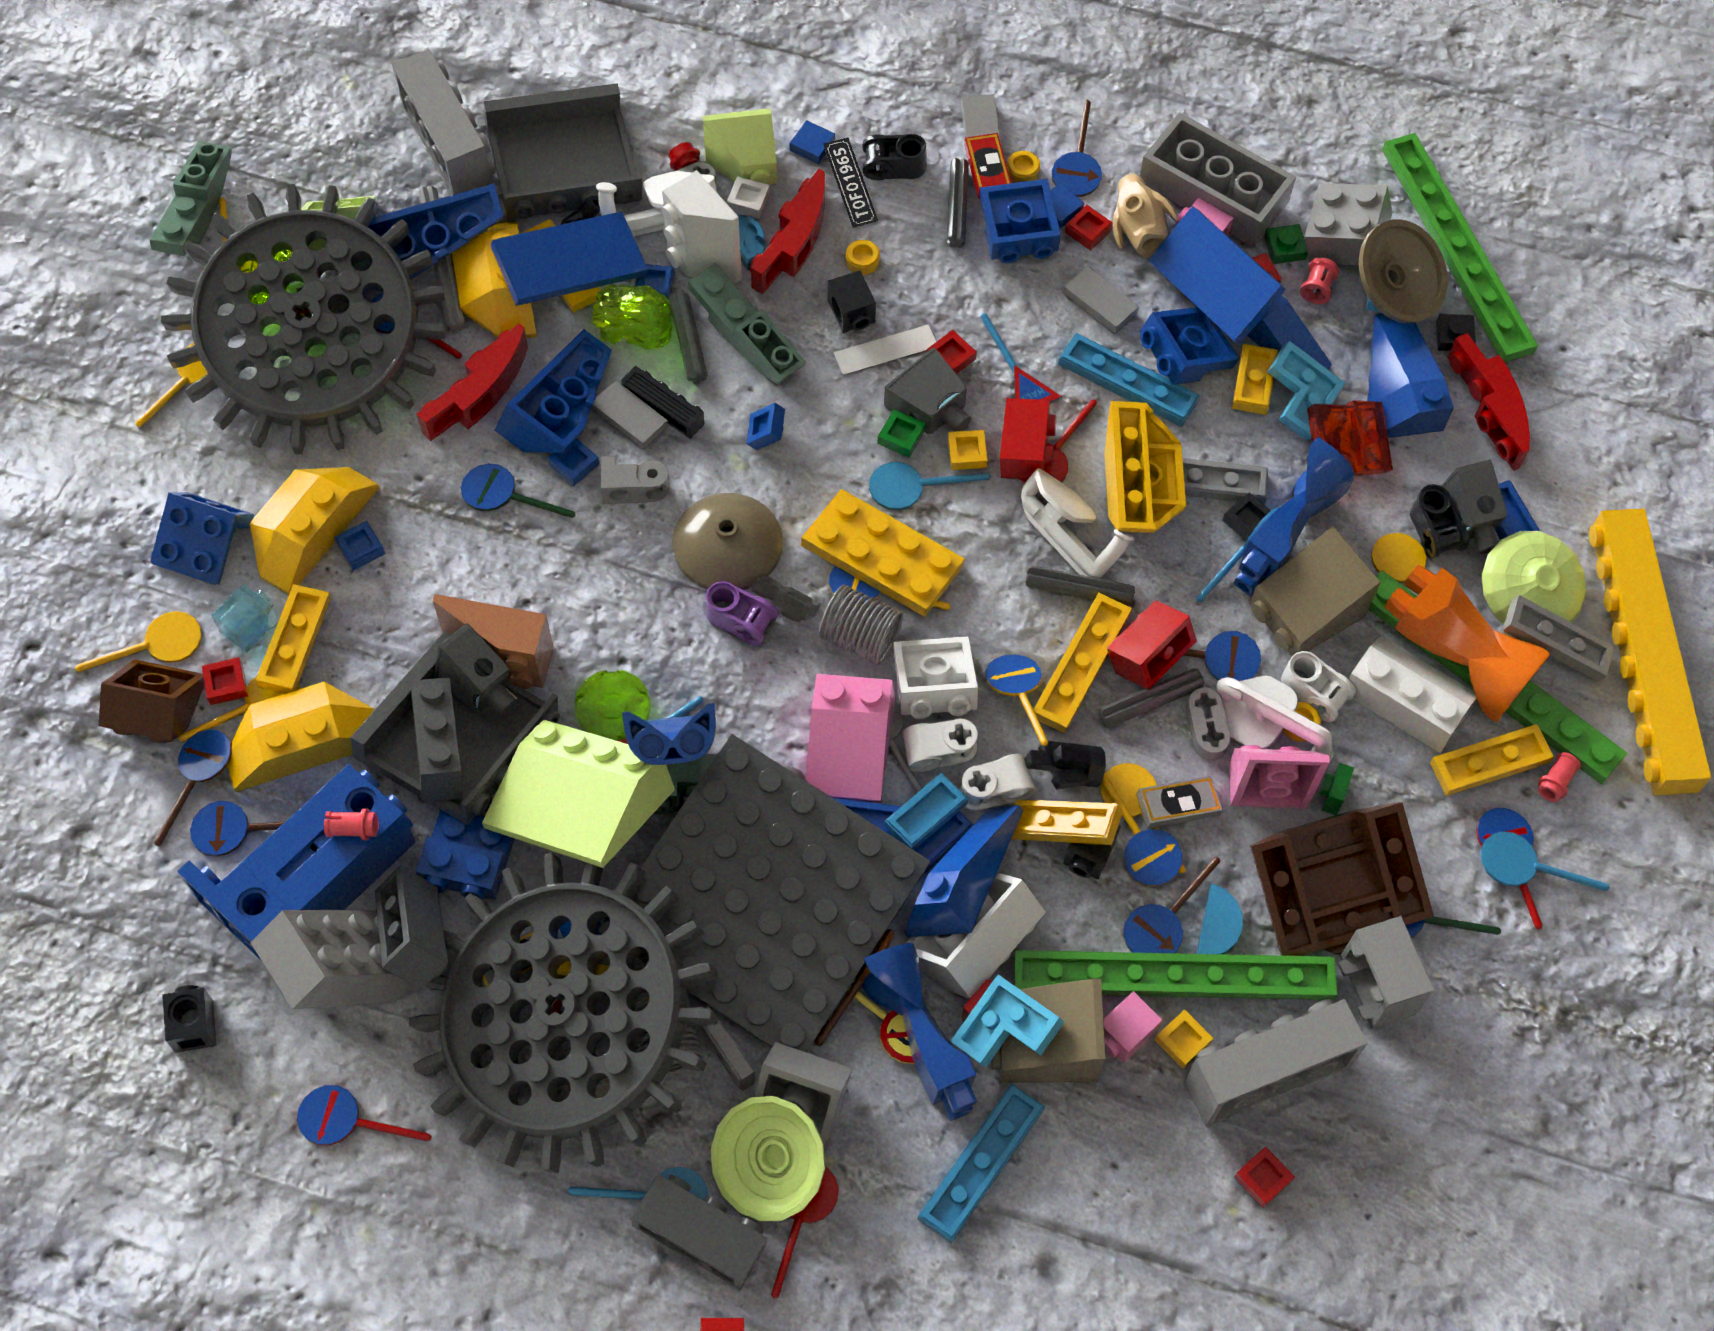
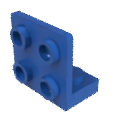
[150,492,254,585]

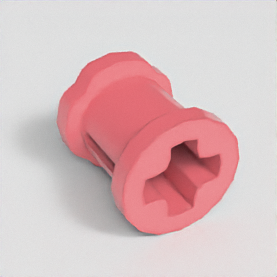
[1300,258,1340,304]

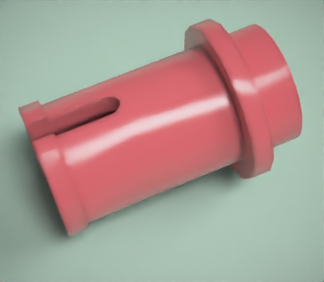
[1538,752,1581,802]
[324,809,379,840]

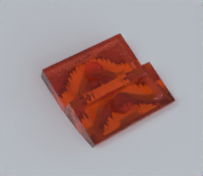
[1307,400,1393,476]

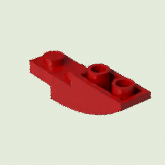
[749,169,825,294]
[416,323,528,441]
[1447,333,1530,471]

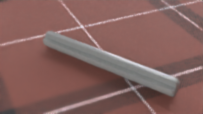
[419,186,466,332]

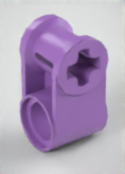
[706,581,779,646]

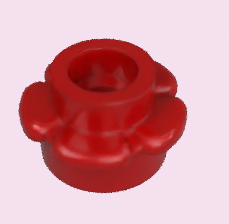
[668,142,700,171]

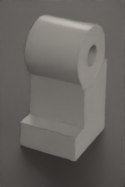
[601,456,669,504]

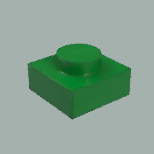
[1264,224,1308,264]
[877,409,926,458]
[1319,762,1354,815]

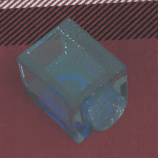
[211,584,278,653]

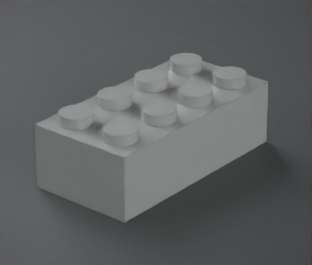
[392,49,495,195]
[1140,112,1296,247]
[251,910,413,1009]
[1185,999,1368,1126]

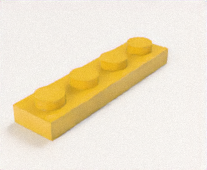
[1033,592,1132,734]

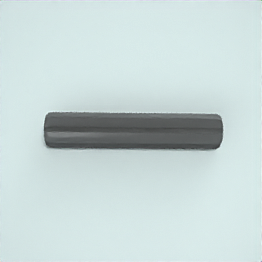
[947,158,969,248]
[669,290,708,384]
[1025,565,1135,606]
[1099,668,1205,728]

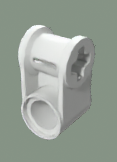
[1281,651,1357,722]
[902,719,978,772]
[959,754,1036,813]

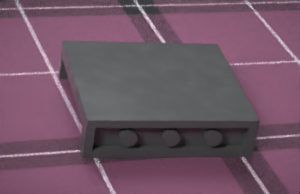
[484,83,642,220]
[350,631,560,826]

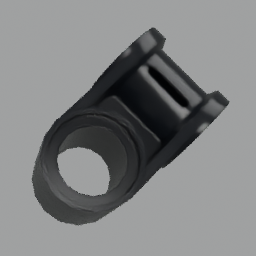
[862,134,927,181]
[1410,484,1469,559]

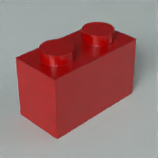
[999,398,1057,480]
[1107,600,1197,690]

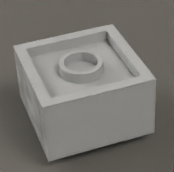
[1338,916,1434,1029]

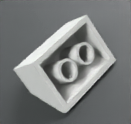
[661,170,742,283]
[1349,635,1477,753]
[907,872,1046,999]

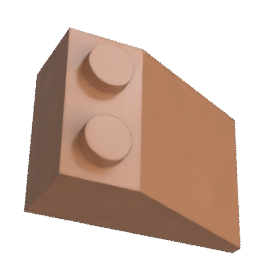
[432,594,554,689]

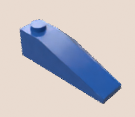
[368,184,504,280]
[1366,313,1454,439]
[494,329,612,453]
[904,805,1023,937]

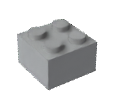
[1304,183,1393,266]

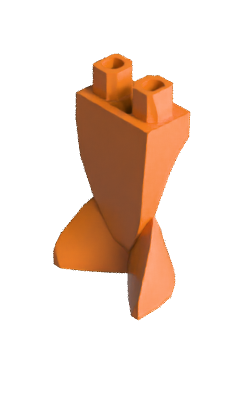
[1384,564,1551,723]

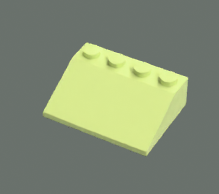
[482,720,675,868]

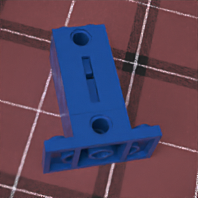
[177,763,416,961]

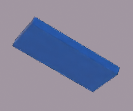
[1148,206,1286,345]
[491,211,648,306]

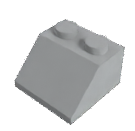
[754,1042,853,1154]

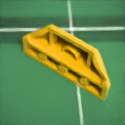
[452,221,537,339]
[1104,401,1186,533]
[250,467,379,595]
[227,682,374,792]

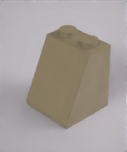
[1250,527,1381,656]
[991,979,1106,1083]

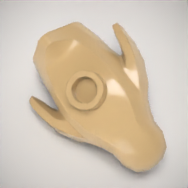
[1113,173,1179,259]

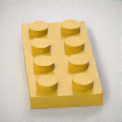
[801,489,965,617]

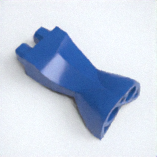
[1234,436,1354,596]
[622,703,716,765]
[862,943,977,1121]

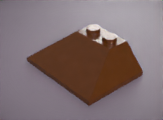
[1250,802,1434,956]

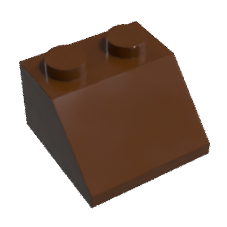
[98,659,205,743]

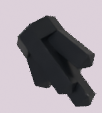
[1024,741,1106,790]

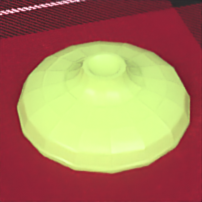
[1482,531,1586,625]
[711,1096,825,1221]

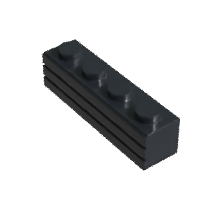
[621,365,705,439]

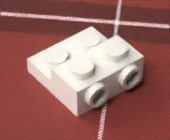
[894,636,978,719]

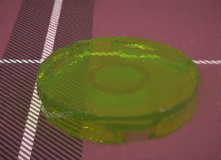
[574,670,651,741]

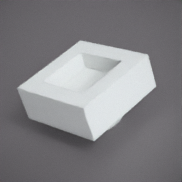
[727,176,770,219]

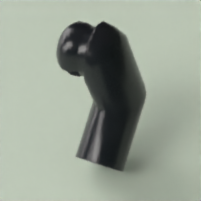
[560,195,600,225]

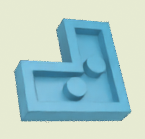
[1267,341,1345,441]
[950,975,1064,1067]

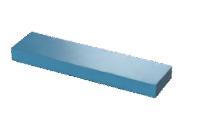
[1058,333,1200,427]
[917,1083,1045,1244]

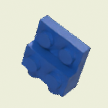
[979,179,1061,263]
[1140,307,1239,385]
[415,810,515,900]

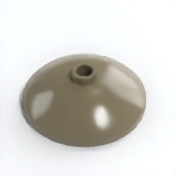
[1359,219,1448,324]
[672,493,783,590]

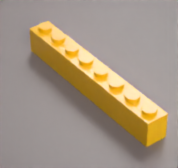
[1589,508,1711,796]

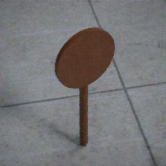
[815,929,894,1046]

